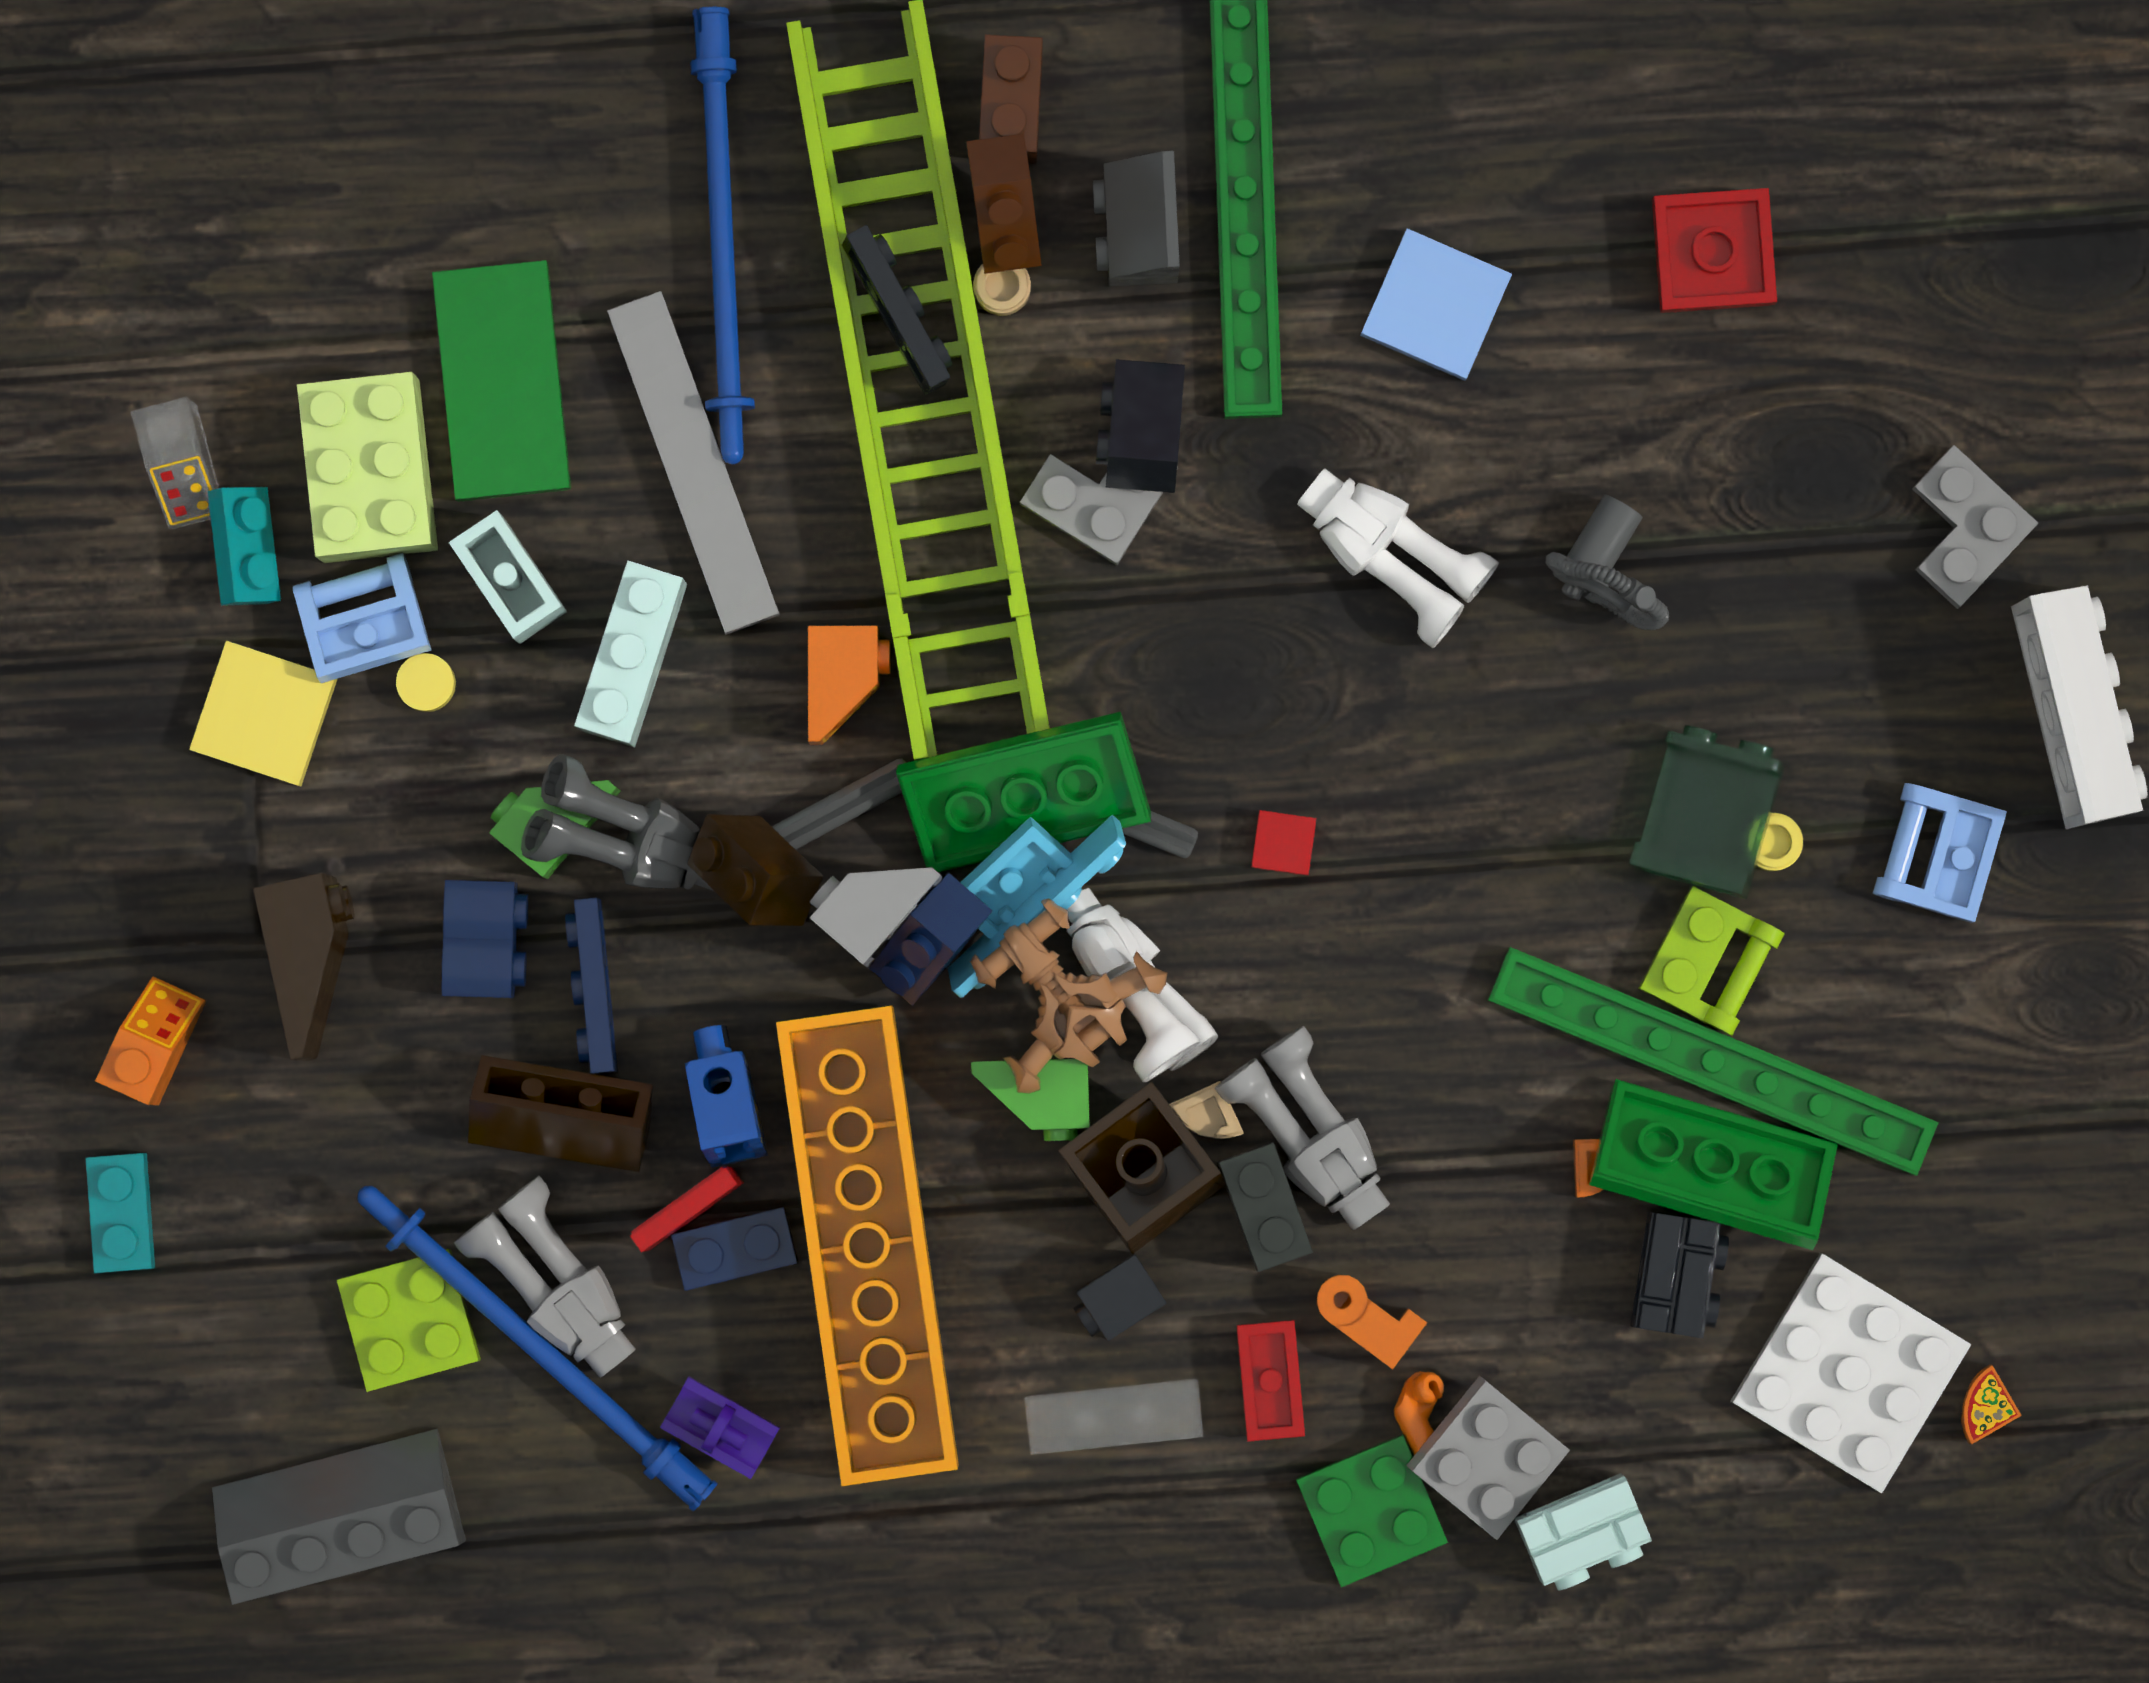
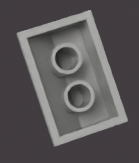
[810,867,943,969]

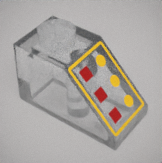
[131,397,219,530]

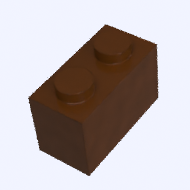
[979,34,1043,163]
[966,133,1042,274]

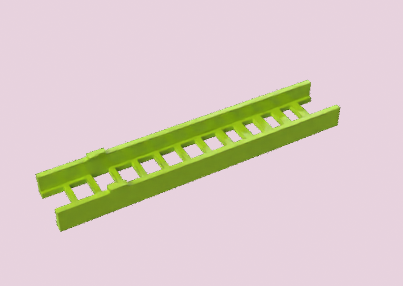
[786,0,1050,761]

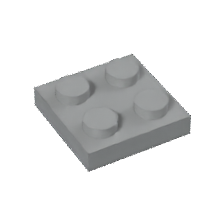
[1406,1376,1570,1540]

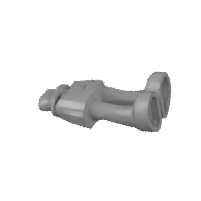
[1215,1025,1390,1230]
[453,1176,636,1378]

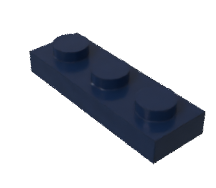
[565,898,618,1074]

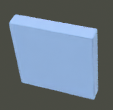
[1360,229,1512,381]

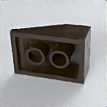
[253,873,355,1061]

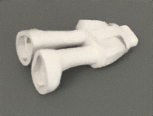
[1297,469,1499,648]
[1066,888,1218,1082]

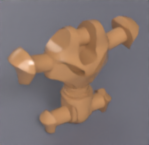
[970,898,1167,1094]

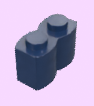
[441,880,528,998]

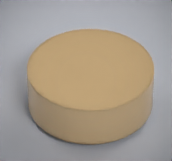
[973,264,1031,316]

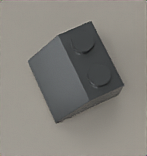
[1093,151,1180,286]

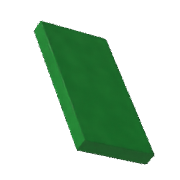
[432,260,571,502]
[896,711,1151,872]
[1589,1079,1838,1250]

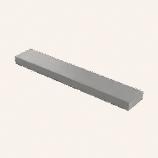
[607,291,780,635]

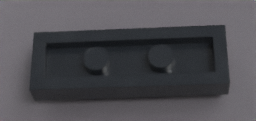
[842,225,953,396]

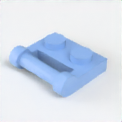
[293,553,431,683]
[1873,783,2007,923]

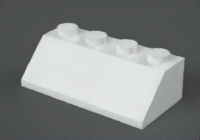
[2011,585,2147,829]

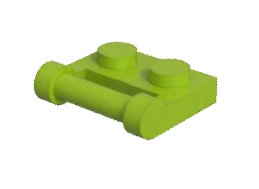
[1638,886,1785,1036]

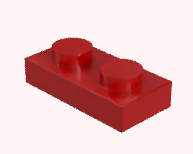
[1236,1320,1305,1442]

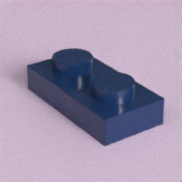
[671,1207,798,1291]

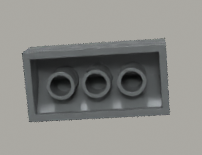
[212,1428,466,1605]

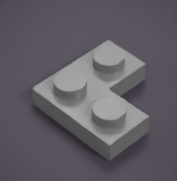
[1912,445,2038,609]
[1020,454,1178,566]

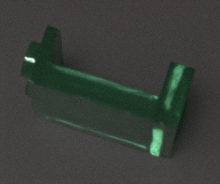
[1629,725,1784,900]

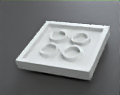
[1731,1253,1971,1493]

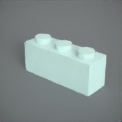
[574,561,687,748]

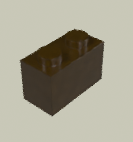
[687,814,824,926]

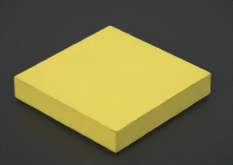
[189,641,337,787]

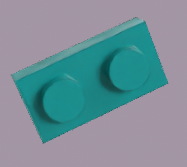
[207,487,281,606]
[86,1153,155,1273]

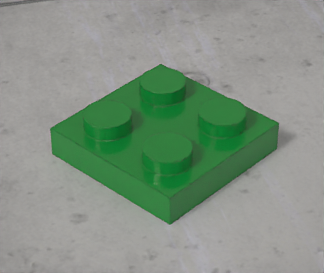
[1296,1434,1448,1587]

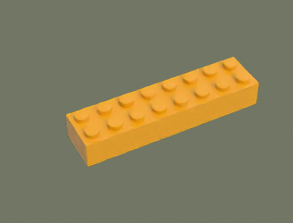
[776,1006,959,1486]

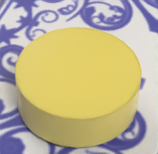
[396,653,456,712]
[1743,813,1803,871]

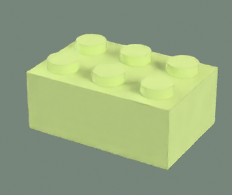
[297,372,438,563]

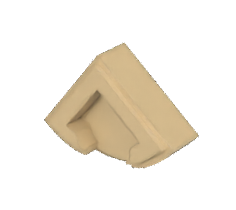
[1169,1081,1244,1139]

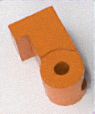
[1317,1275,1427,1369]

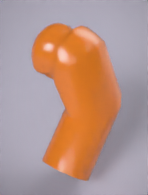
[1394,1371,1444,1455]

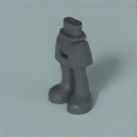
[521,754,713,891]

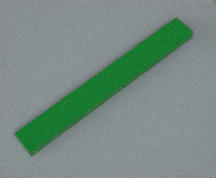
[1209,0,1282,419]
[1487,947,1939,1176]

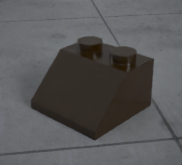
[1058,1082,1225,1254]

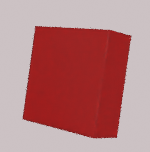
[1251,810,1317,876]

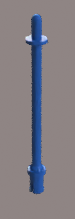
[690,7,755,464]
[357,1186,718,1511]

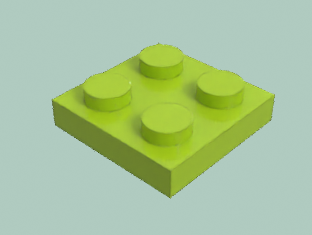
[337,1249,481,1392]

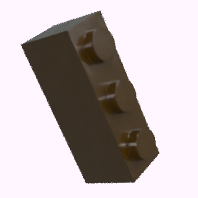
[468,1055,653,1172]

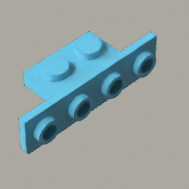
[948,815,1126,998]

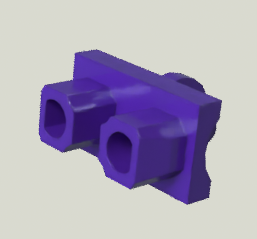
[660,1376,780,1479]

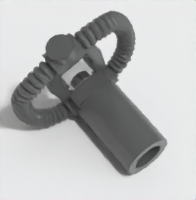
[1545,494,1669,630]

